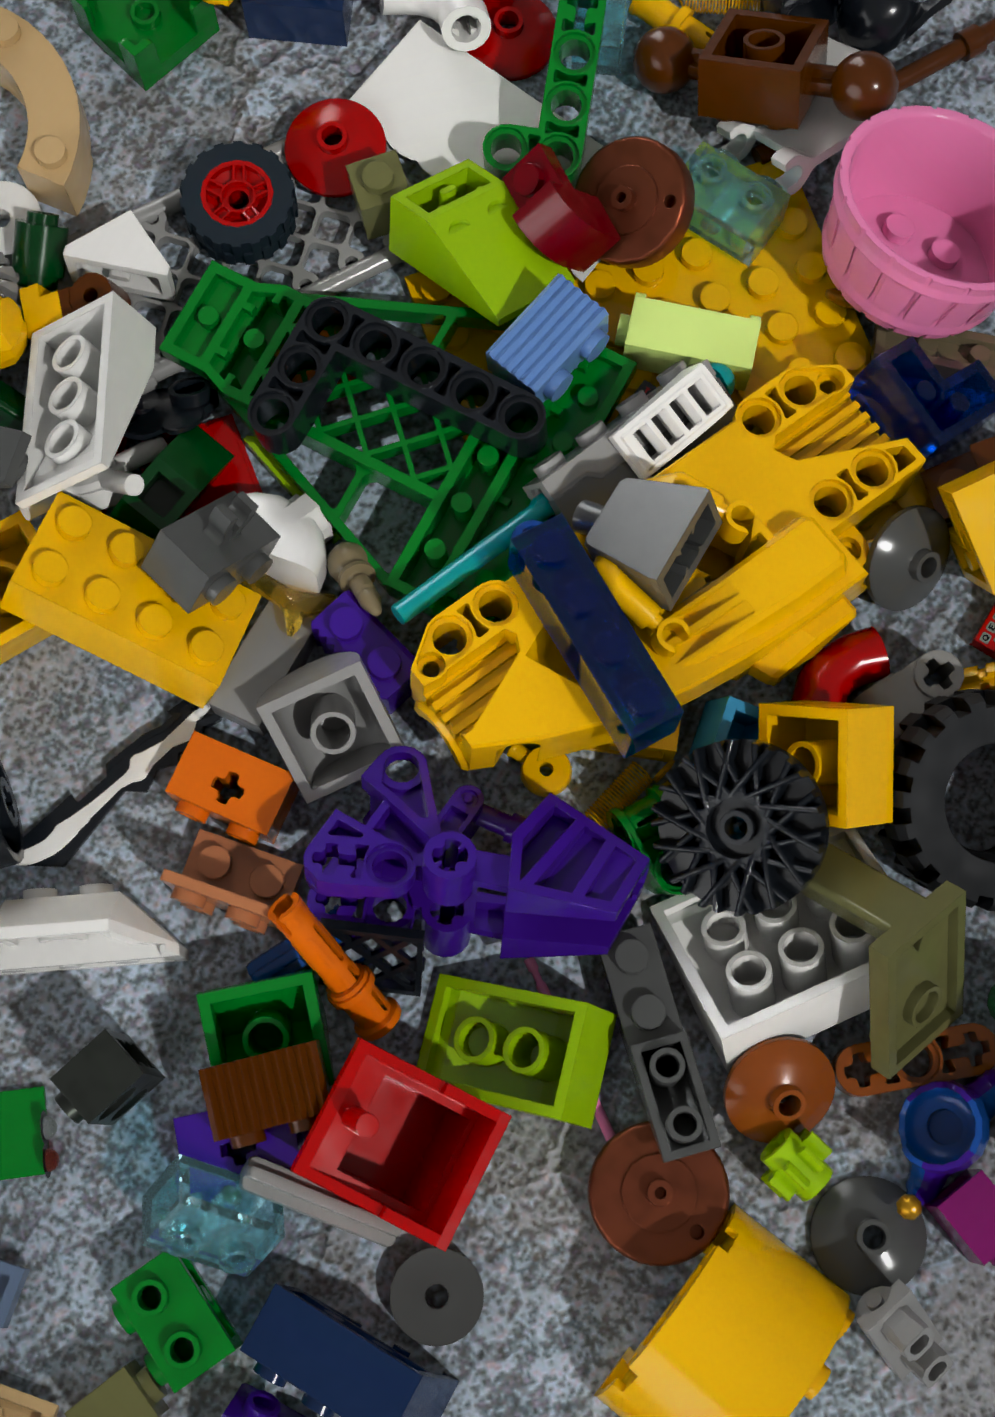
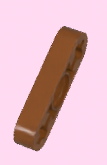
[831,1023,995,1097]

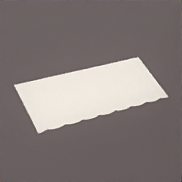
[349,20,604,282]

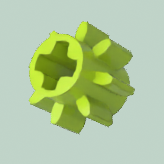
[760,1128,833,1202]

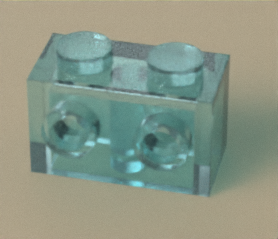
[686,141,791,267]
[142,1154,285,1278]

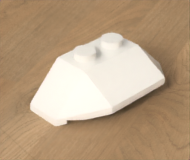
[0,883,189,976]

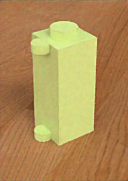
[614,292,762,391]

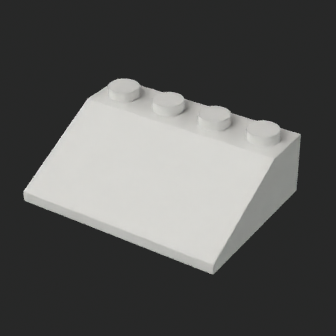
[649,827,887,1073]

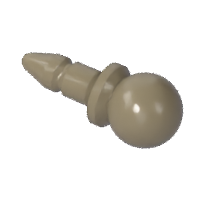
[327,542,382,616]

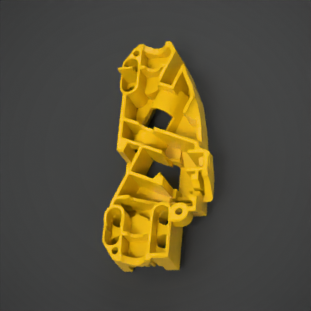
[410,364,926,771]

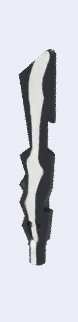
[16,697,223,867]

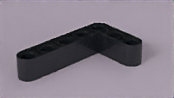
[247,296,548,458]

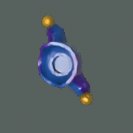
[896,1069,995,1220]

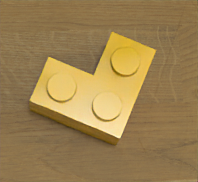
[937,461,995,595]

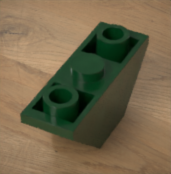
[109,426,234,540]

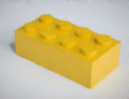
[0,491,262,709]

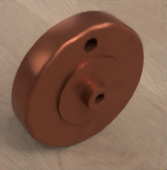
[574,136,695,269]
[587,1121,730,1266]

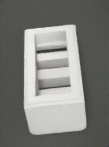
[608,363,734,480]

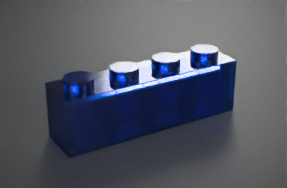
[507,513,684,759]

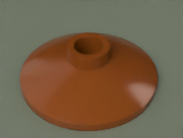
[723,1036,836,1143]

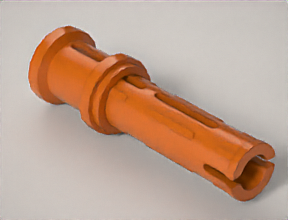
[267,892,401,1042]

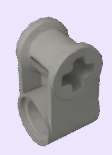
[852,650,964,739]

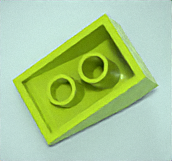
[416,973,617,1129]

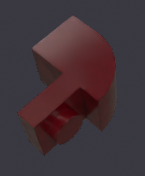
[502,143,621,273]

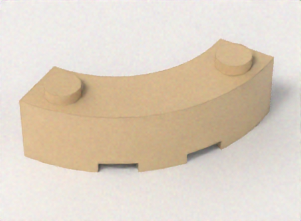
[0,6,93,217]

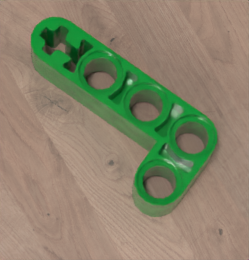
[483,0,606,188]

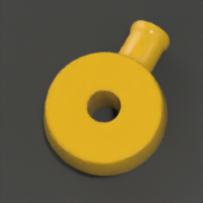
[507,744,572,797]

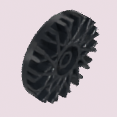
[651,738,829,917]

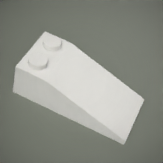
[15,291,156,509]

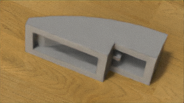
[209,587,338,736]

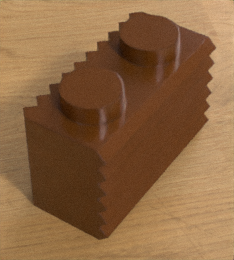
[198,1040,331,1149]

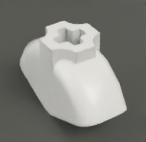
[246,492,334,597]

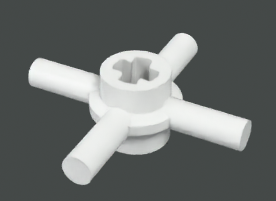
[19,436,167,521]

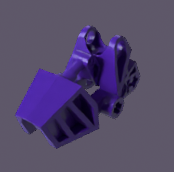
[303,746,650,959]

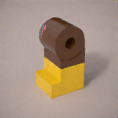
[18,273,131,340]

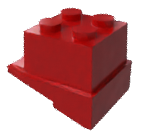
[290,1037,512,1252]

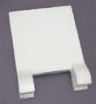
[716,96,891,196]

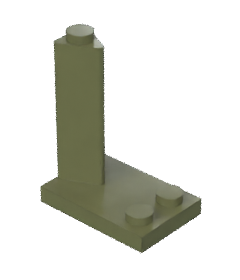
[739,822,966,1080]

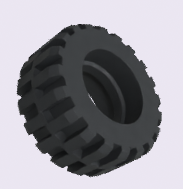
[878,689,995,911]

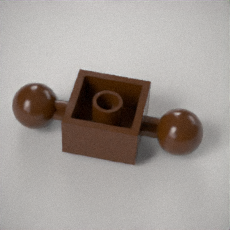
[632,8,899,130]

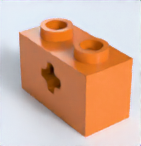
[165,730,299,846]

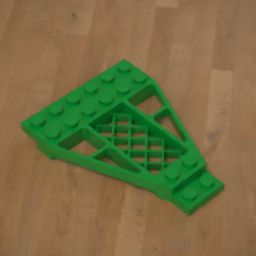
[159,260,637,622]

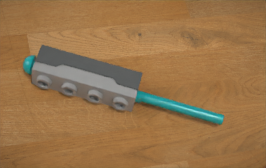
[391,359,737,625]

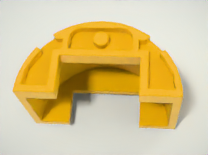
[594,1203,855,1417]

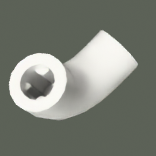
[379,0,491,52]

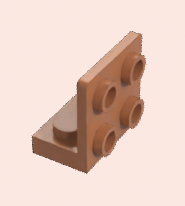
[160,828,304,935]

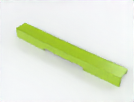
[243,435,341,544]

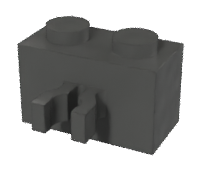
[141,491,281,614]

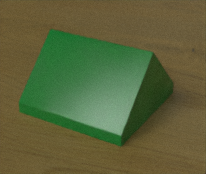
[196,969,335,1086]

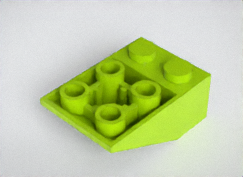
[389,159,575,327]

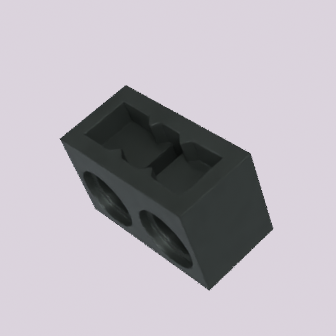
[50,1029,165,1125]

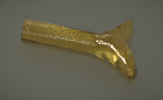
[240,574,336,637]

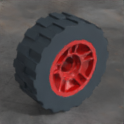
[179,141,298,265]

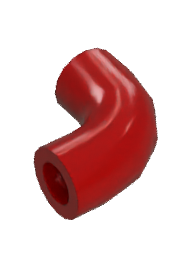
[791,626,890,703]

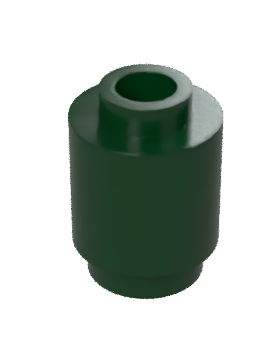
[11,210,69,291]

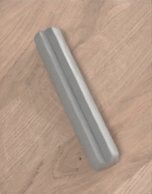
[239,1156,402,1247]

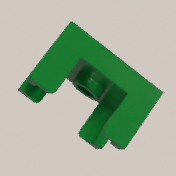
[70,0,220,91]

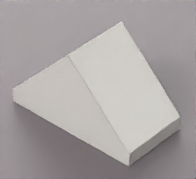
[63,210,176,301]

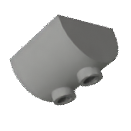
[256,651,405,804]

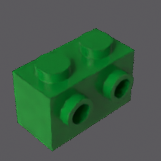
[110,1243,243,1394]

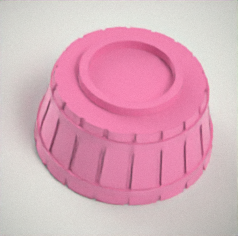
[822,105,995,339]

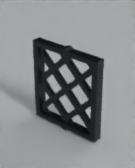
[319,918,426,997]

